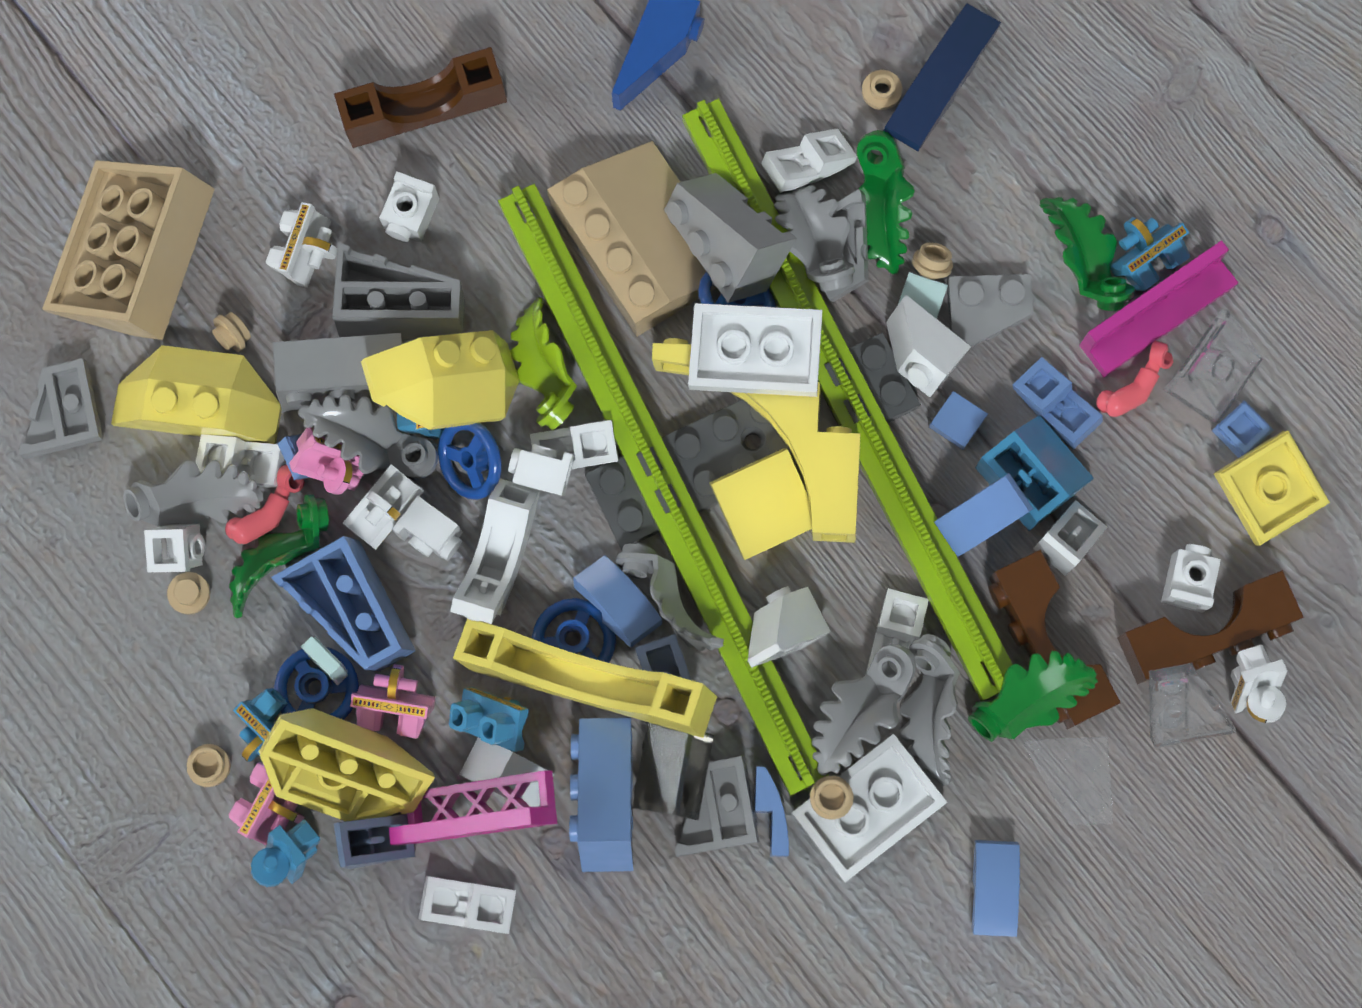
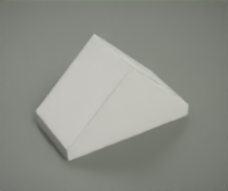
[1033,500,1108,576]
[459,737,555,807]

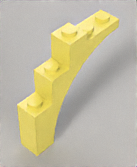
[652,338,860,543]

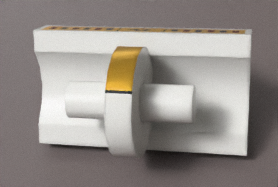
[266,202,337,288]
[343,464,424,550]
[1230,645,1288,723]

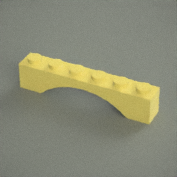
[453,618,717,738]

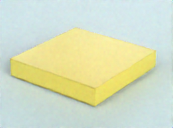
[1213,430,1330,546]
[709,448,812,560]

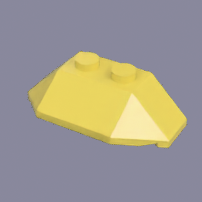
[361,330,519,430]
[111,345,282,444]
[259,708,435,821]

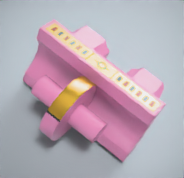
[289,427,364,495]
[350,664,436,738]
[229,762,305,845]

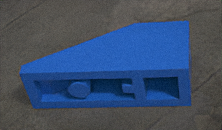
[612,0,705,111]

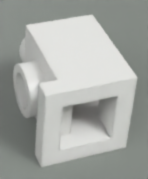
[379,171,439,242]
[508,444,575,496]
[392,496,463,561]
[144,524,205,573]
[1161,544,1221,613]

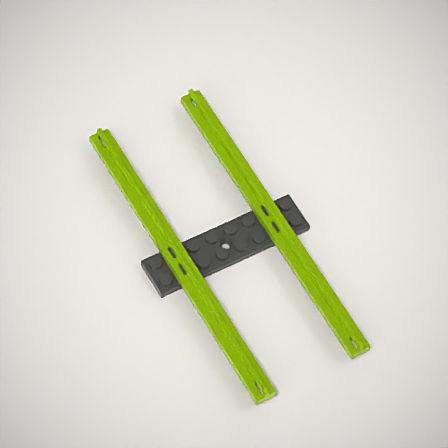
[498,98,1013,796]

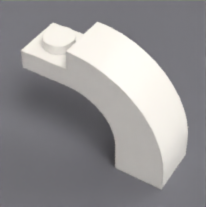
[450,478,540,624]

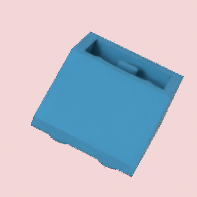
[975,415,1094,531]

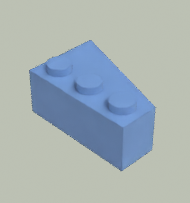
[271,536,416,671]
[569,718,634,872]

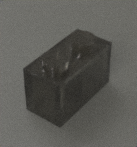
[632,723,714,821]

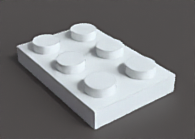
[688,303,823,397]
[791,734,948,883]

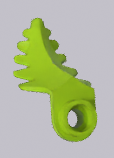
[510,297,577,430]

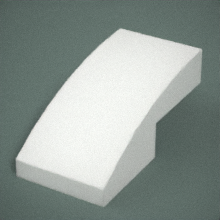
[761,128,857,192]
[530,420,619,469]
[195,434,286,488]
[865,588,929,675]
[418,876,516,934]

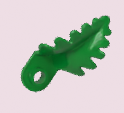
[857,130,915,275]
[1040,197,1135,311]
[229,494,329,618]
[968,651,1098,742]

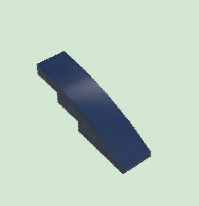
[883,3,1001,151]

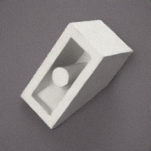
[886,295,971,397]
[748,586,831,668]

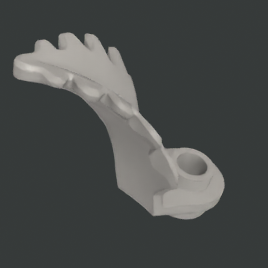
[774,185,855,291]
[298,395,438,479]
[123,460,264,530]
[616,544,724,651]
[900,634,960,785]
[812,644,916,775]

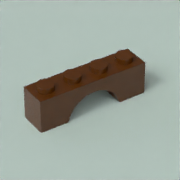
[334,47,507,148]
[988,550,1121,729]
[1117,570,1304,687]

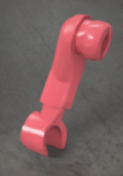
[1096,341,1173,417]
[225,464,305,544]

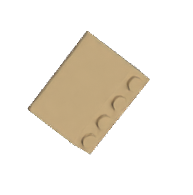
[547,141,717,337]
[42,160,215,340]

